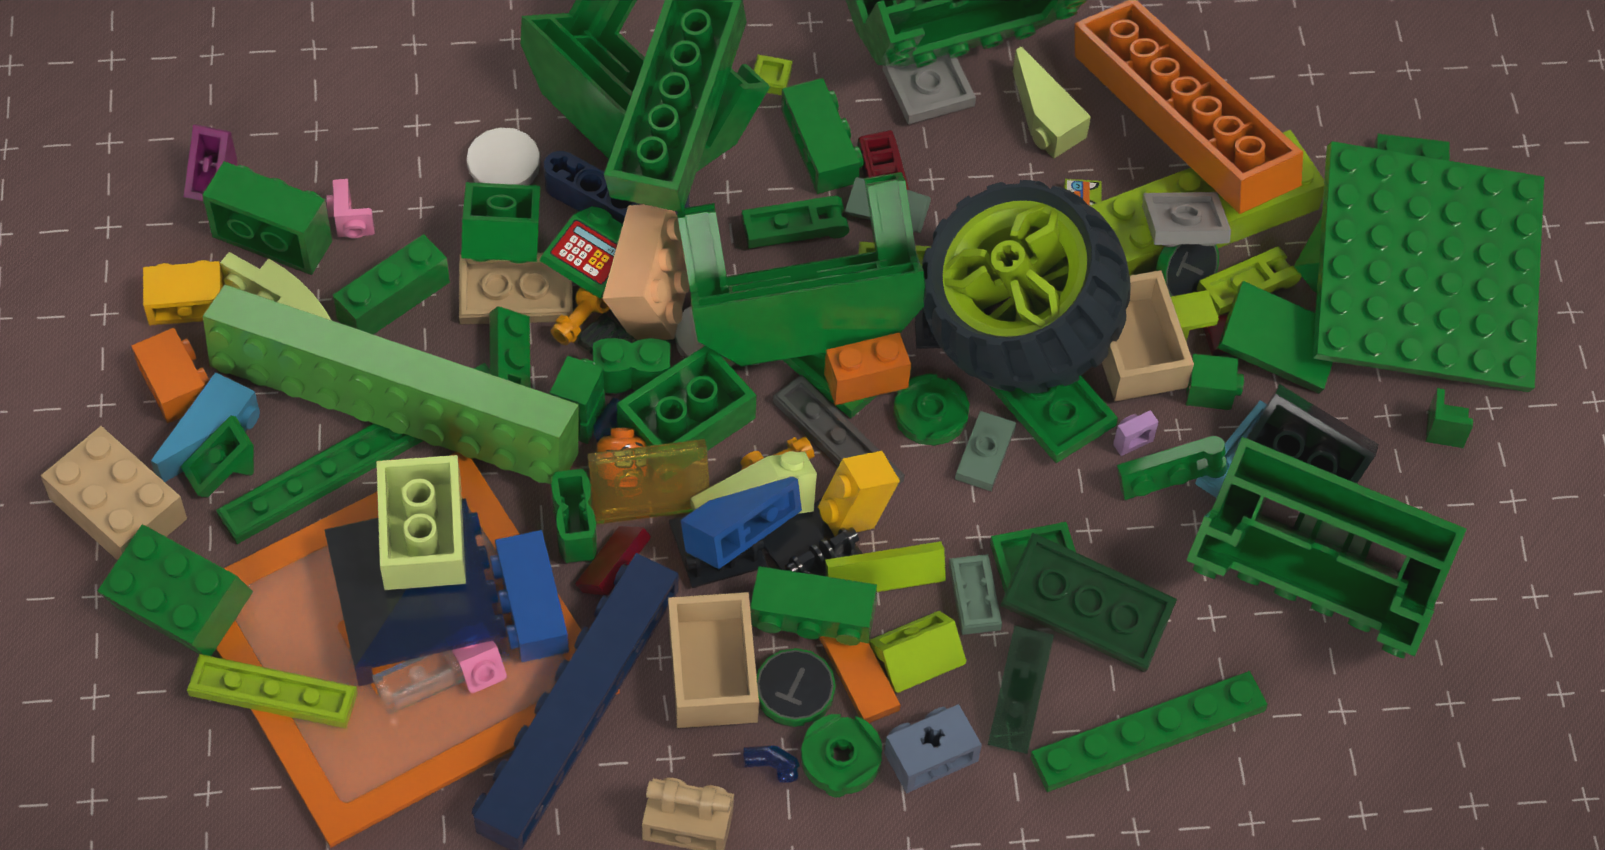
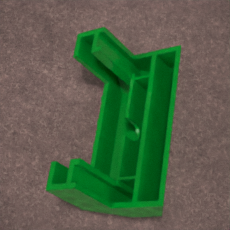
[520,0,771,172]
[846,0,1087,67]
[677,172,925,366]
[1186,437,1467,658]

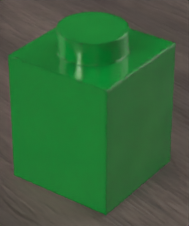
[1186,354,1244,410]

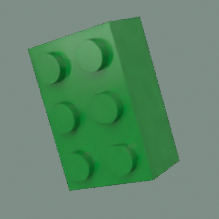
[202,161,332,275]
[617,346,757,480]
[97,524,253,656]

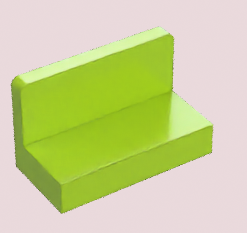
[869,610,966,693]

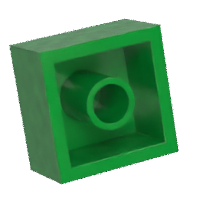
[461,182,540,264]

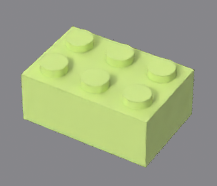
[377,455,466,590]

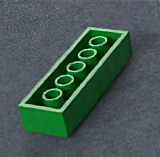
[604,0,747,213]

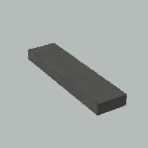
[773,374,905,486]

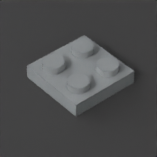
[883,54,976,124]
[1142,192,1231,247]

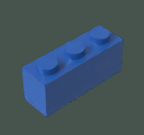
[490,530,569,663]

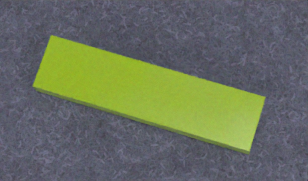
[187,654,358,729]

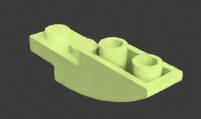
[220,252,331,320]

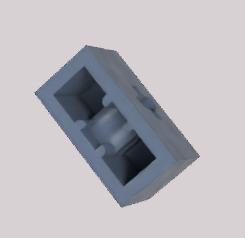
[884,704,982,794]

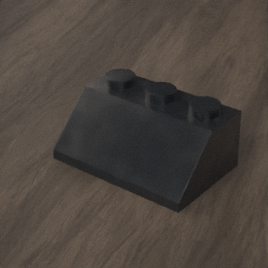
[1246,384,1379,483]

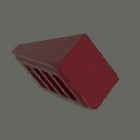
[857,130,909,190]

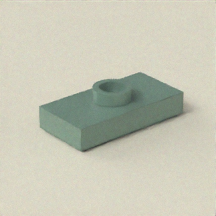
[955,411,1016,492]
[949,554,1002,635]

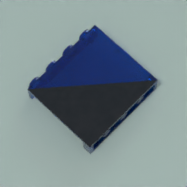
[325,498,507,687]

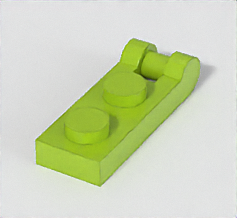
[1196,247,1302,316]

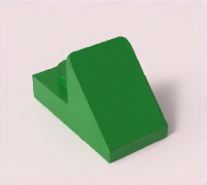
[180,415,254,498]

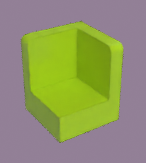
[1171,290,1219,342]

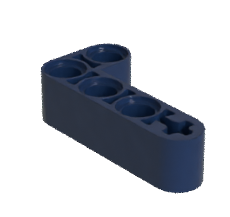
[544,151,690,224]

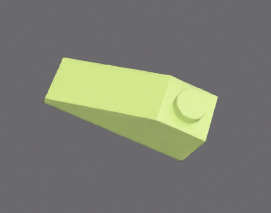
[1013,46,1091,158]
[690,451,817,514]

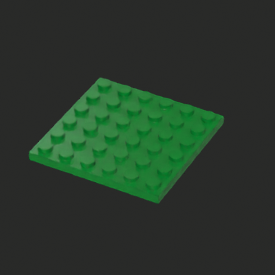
[1313,141,1544,392]

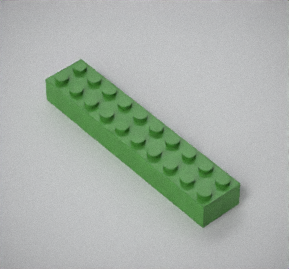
[203,284,579,484]

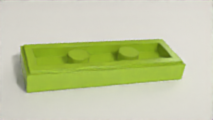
[825,541,946,592]

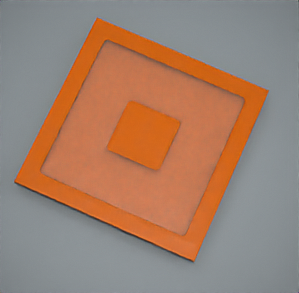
[216,452,620,848]

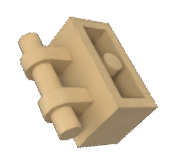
[642,778,734,850]

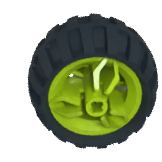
[922,180,1131,394]

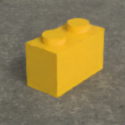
[143,260,225,326]
[818,451,900,536]

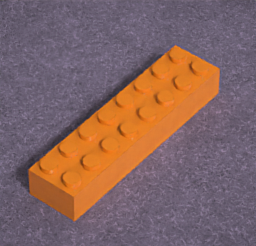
[1074,0,1303,214]

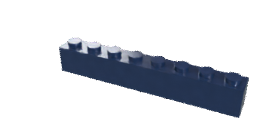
[472,553,679,850]

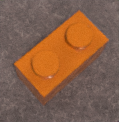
[131,328,209,424]
[824,332,911,405]

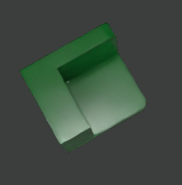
[1425,388,1473,448]

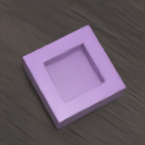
[1113,410,1158,456]

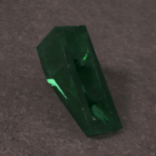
[988,625,1054,754]

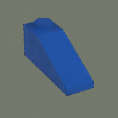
[680,476,802,569]

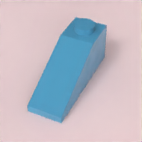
[151,372,260,482]

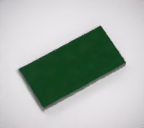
[1000,533,1177,672]

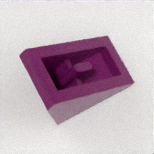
[184,124,238,201]

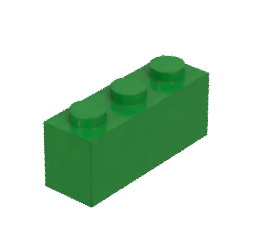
[781,78,864,194]
[333,234,450,335]
[750,566,877,646]

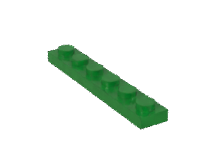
[1030,671,1268,792]

